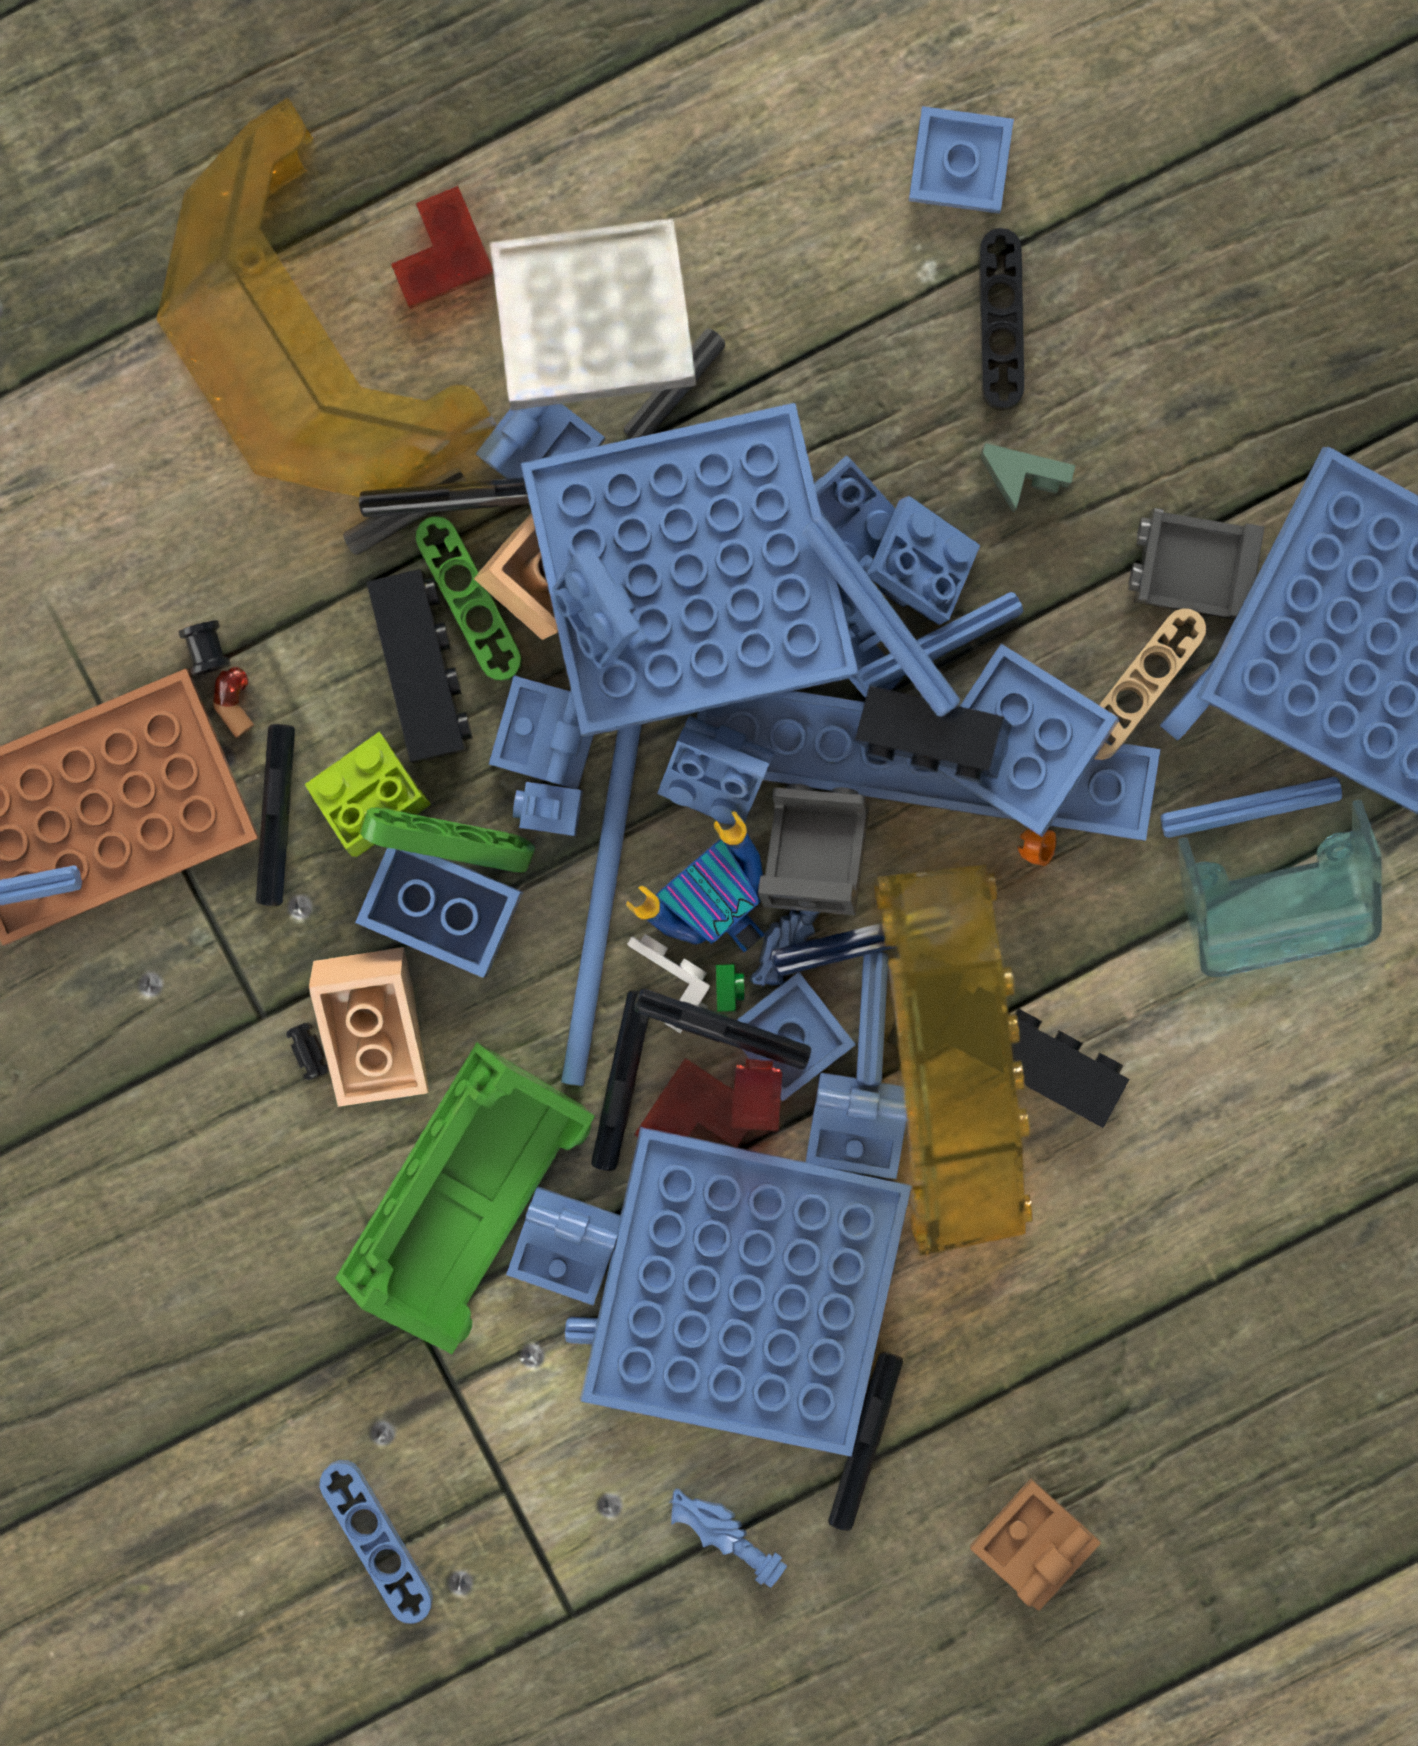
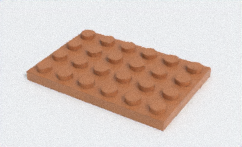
[0,669,260,946]

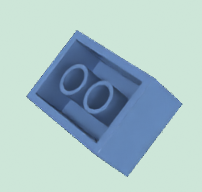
[355,848,524,978]

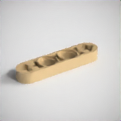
[1094,608,1206,760]

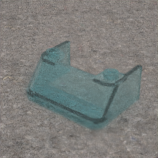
[1178,800,1382,977]

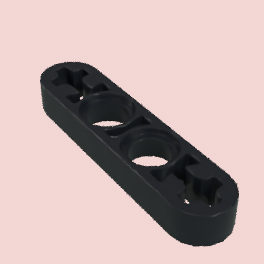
[979,228,1025,411]

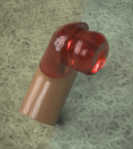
[213,667,254,739]

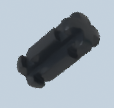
[286,1022,329,1080]

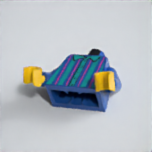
[626,811,765,952]

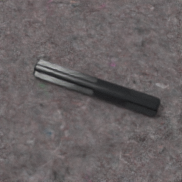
[359,478,530,517]
[256,724,295,906]
[634,989,811,1069]
[591,990,649,1171]
[828,1352,903,1531]

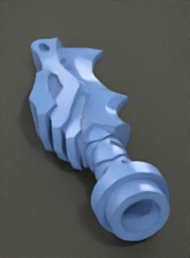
[750,910,821,988]
[669,1488,787,1588]

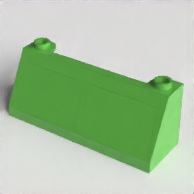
[335,1042,595,1354]

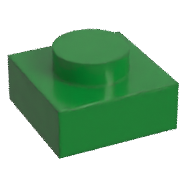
[716,964,745,1012]

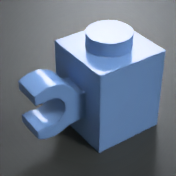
[513,782,583,836]

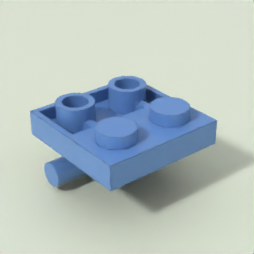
[476,381,605,479]
[814,455,895,563]
[859,496,980,625]
[552,547,648,669]
[489,676,594,789]
[657,716,775,826]
[805,1072,912,1179]
[506,1186,621,1305]

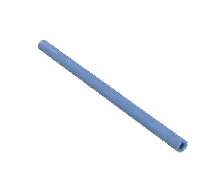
[561,724,642,1086]

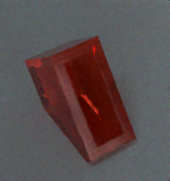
[731,1058,782,1131]

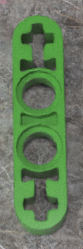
[416,516,522,681]
[360,807,535,873]

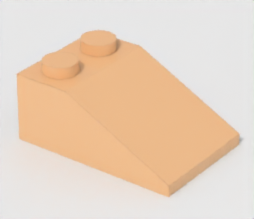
[474,513,558,640]
[309,947,429,1107]

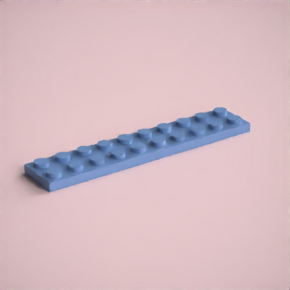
[697,691,1161,841]

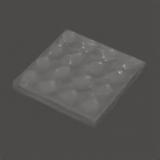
[491,218,697,411]

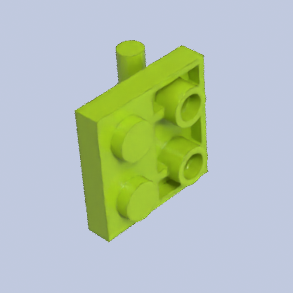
[304,731,431,857]

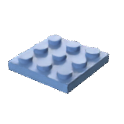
[938,644,1120,837]

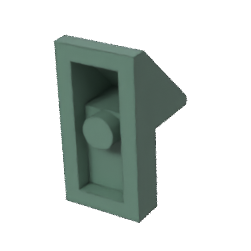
[980,443,1076,512]

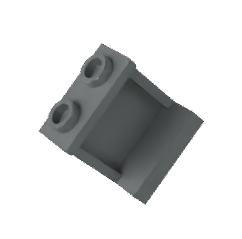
[1128,508,1265,620]
[758,784,869,915]

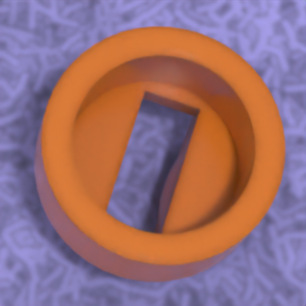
[1017,829,1056,866]

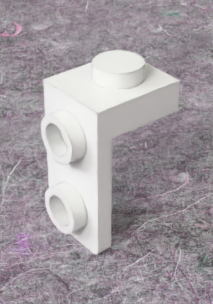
[627,934,710,1033]

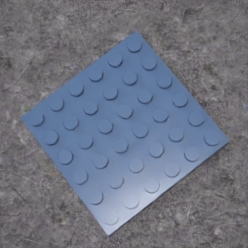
[521,403,858,737]
[1196,447,1418,815]
[580,1127,912,1457]

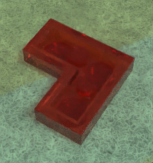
[391,186,495,309]
[634,1057,762,1147]

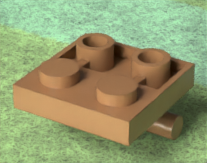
[969,1478,1101,1611]

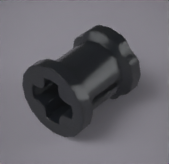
[178,620,231,676]

